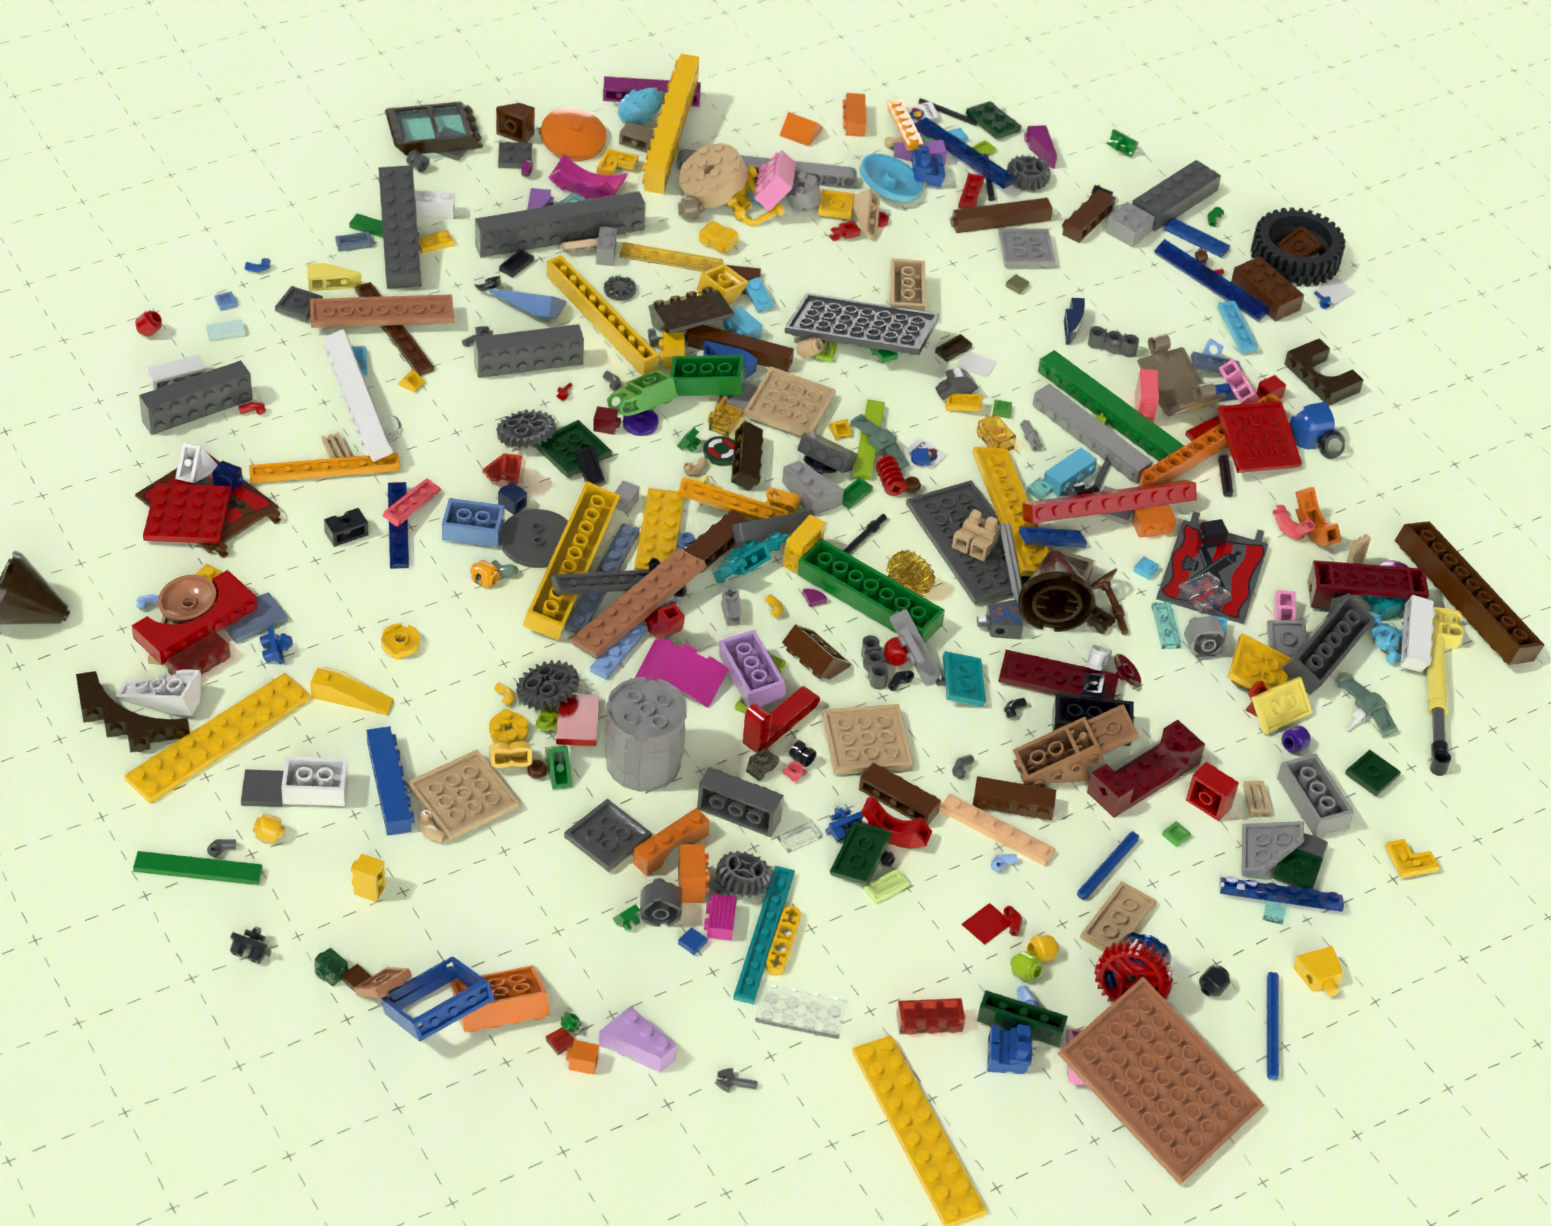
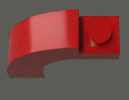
[644,603,685,639]
[861,796,933,849]

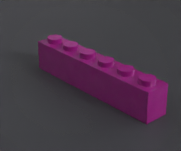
[603,76,701,107]

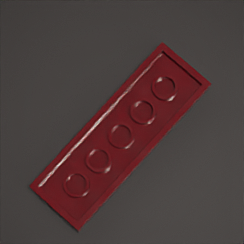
[998,649,1119,699]

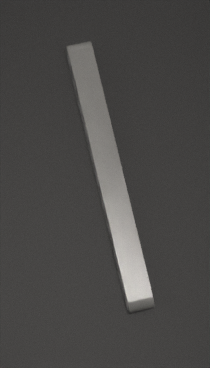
[676,149,857,189]

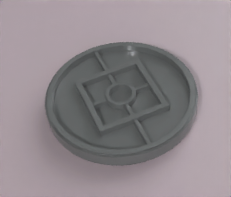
[500,509,568,568]

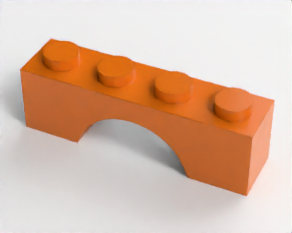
[633,808,710,877]

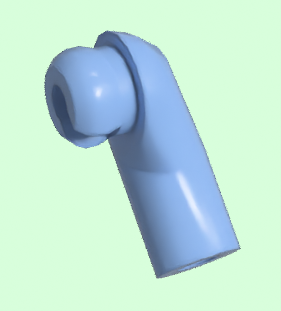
[136,594,159,609]

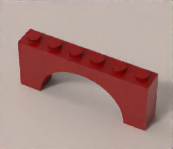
[131,570,257,665]

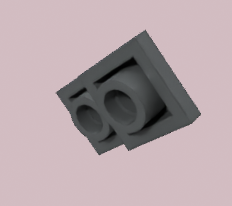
[1296,833,1328,858]

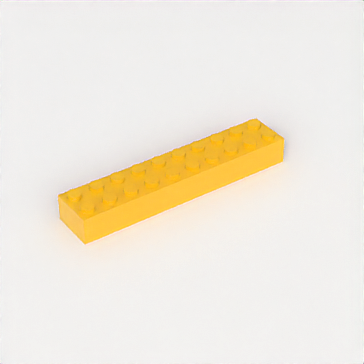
[642,53,700,194]
[522,481,621,640]

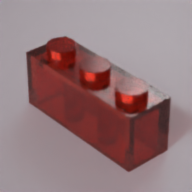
[166,631,230,675]
[896,998,965,1035]

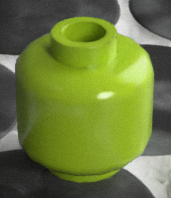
[1010,951,1043,982]

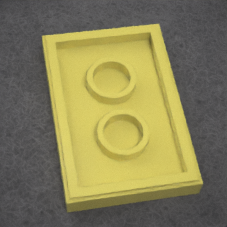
[1251,677,1313,734]

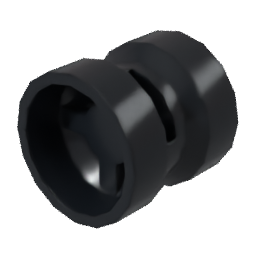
[789,740,817,767]

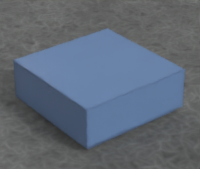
[214,291,237,311]

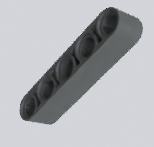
[731,510,815,543]

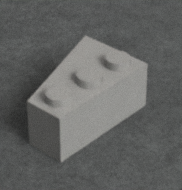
[782,461,844,515]

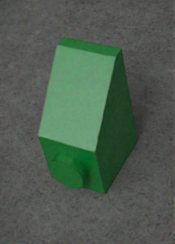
[545,745,573,789]

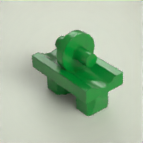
[1107,129,1139,157]

